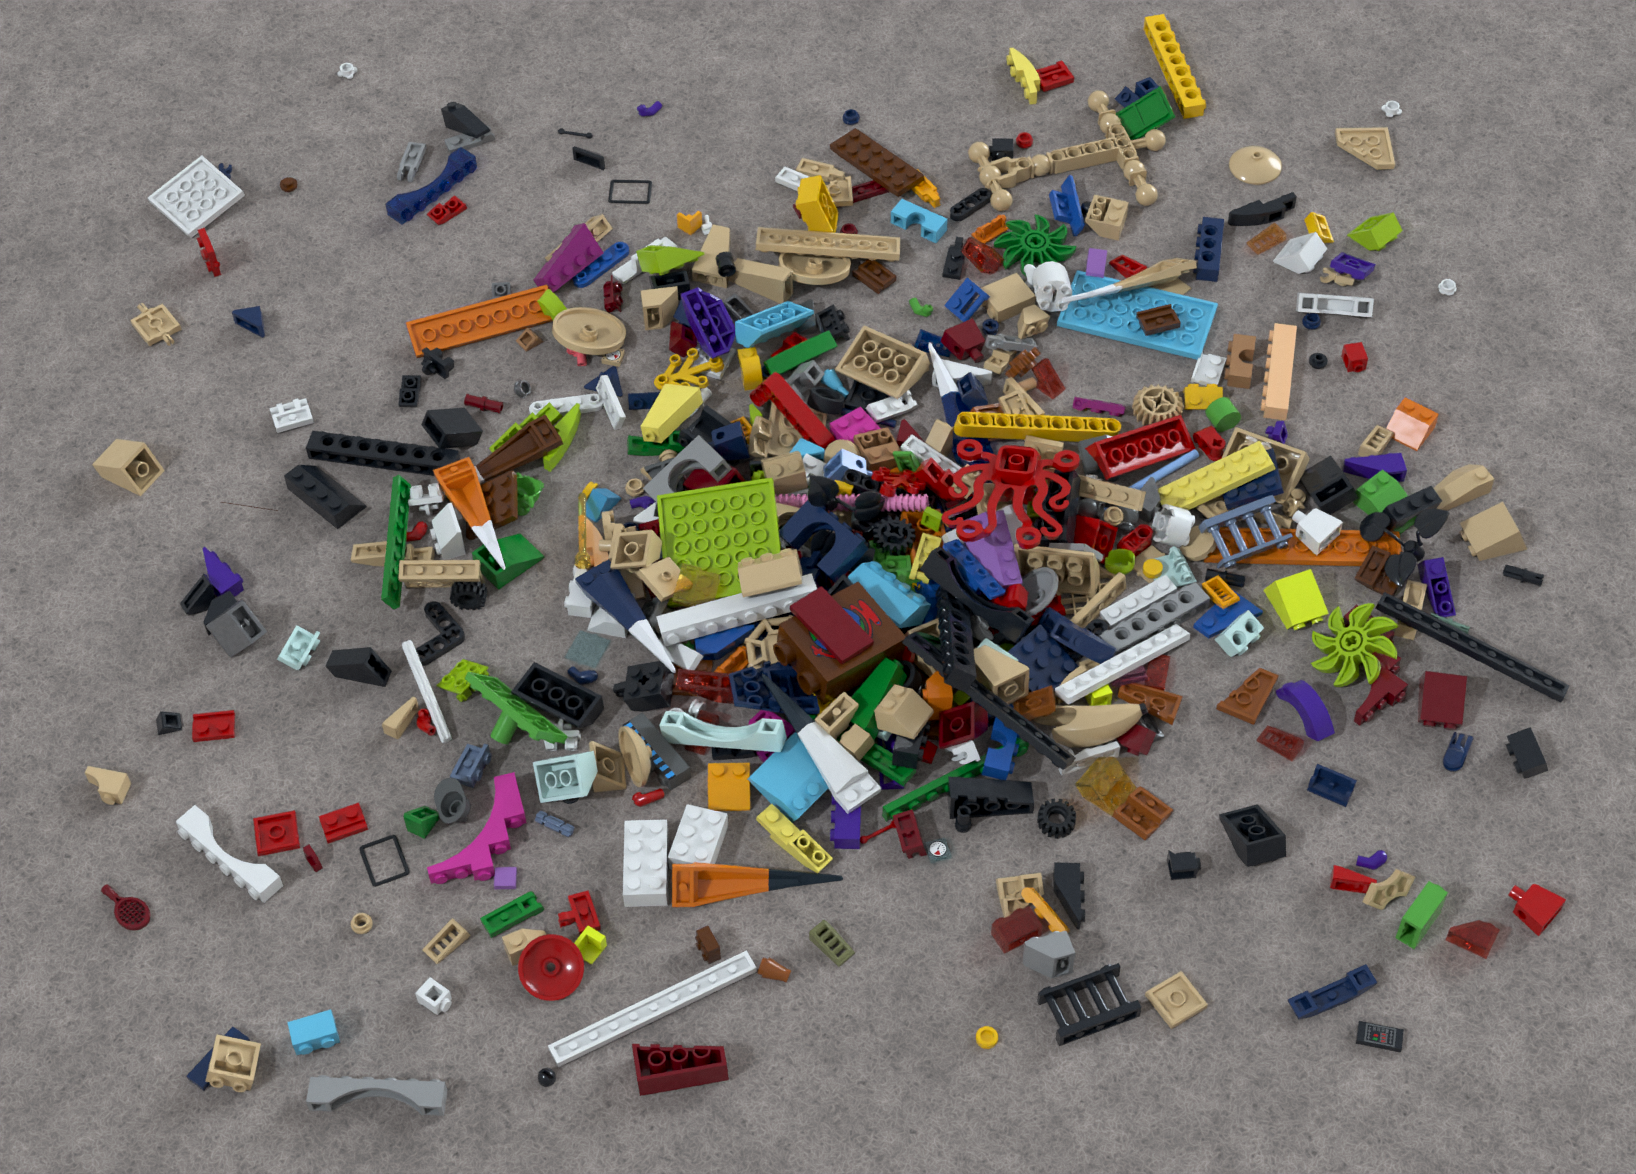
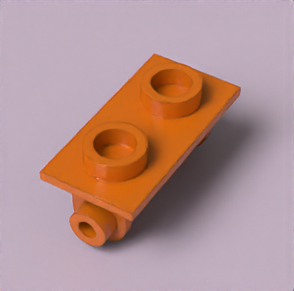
[971,215,1009,245]
[711,646,749,685]

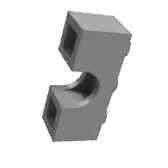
[770,360,825,402]

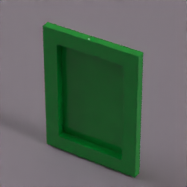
[1116,86,1175,140]

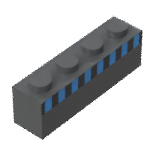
[622,712,691,790]

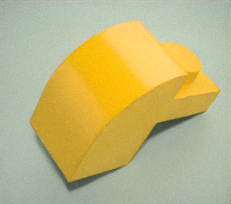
[737,347,763,391]

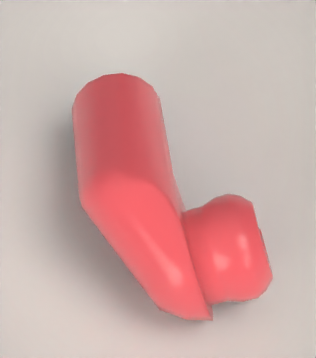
[567,348,587,366]

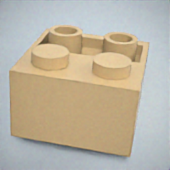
[1085,195,1129,241]
[641,286,679,330]

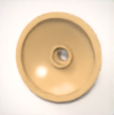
[1229,146,1282,185]
[618,726,652,787]

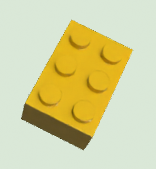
[795,175,839,233]

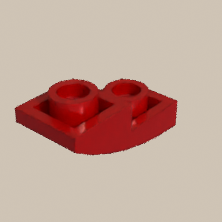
[427,195,467,225]

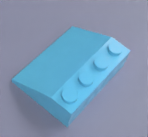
[748,731,828,823]

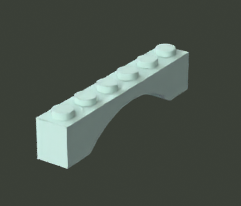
[659,711,787,752]

